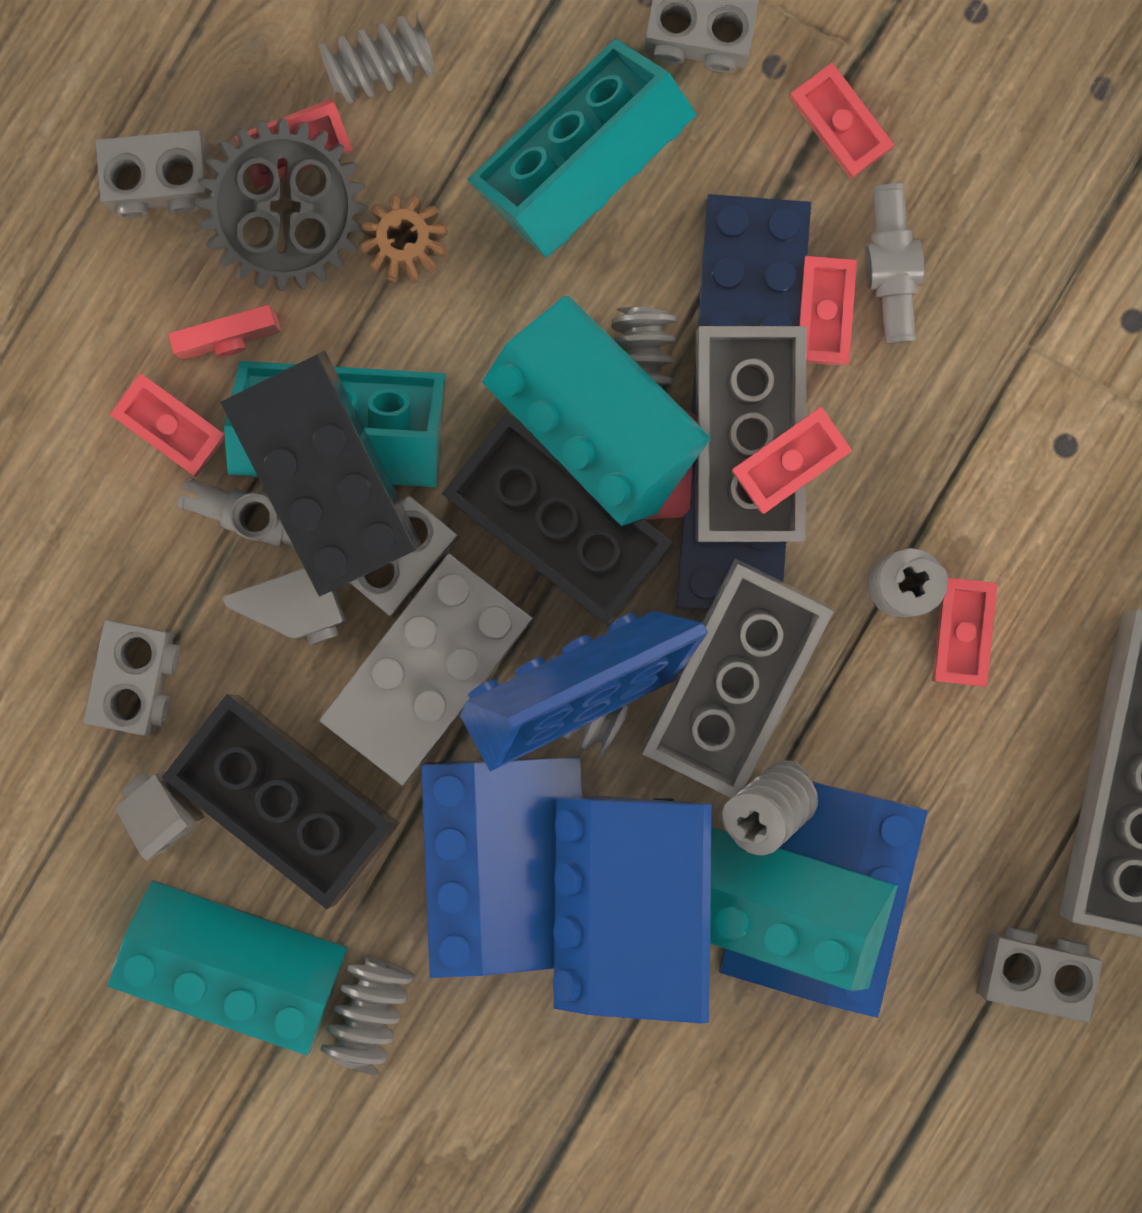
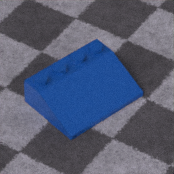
[460,611,708,772]
[421,756,582,978]
[719,781,928,1018]
[553,796,712,1024]

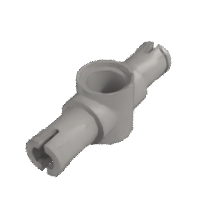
[865,183,924,344]
[177,477,293,548]

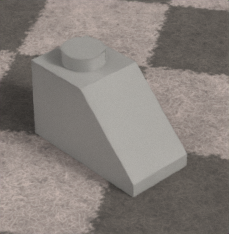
[223,568,348,646]
[115,772,204,861]

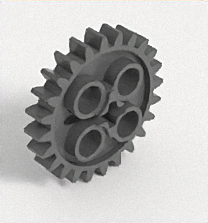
[195,118,367,291]

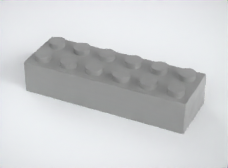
[1059,609,1142,937]

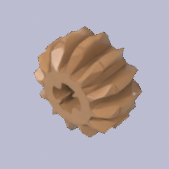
[360,195,448,284]

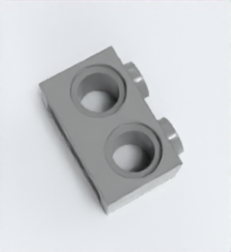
[644,0,759,73]
[95,130,211,218]
[350,495,460,617]
[83,620,180,736]
[977,926,1103,1023]

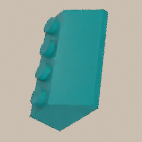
[467,38,697,258]
[482,296,711,526]
[224,361,445,487]
[710,826,898,991]
[107,880,348,1056]

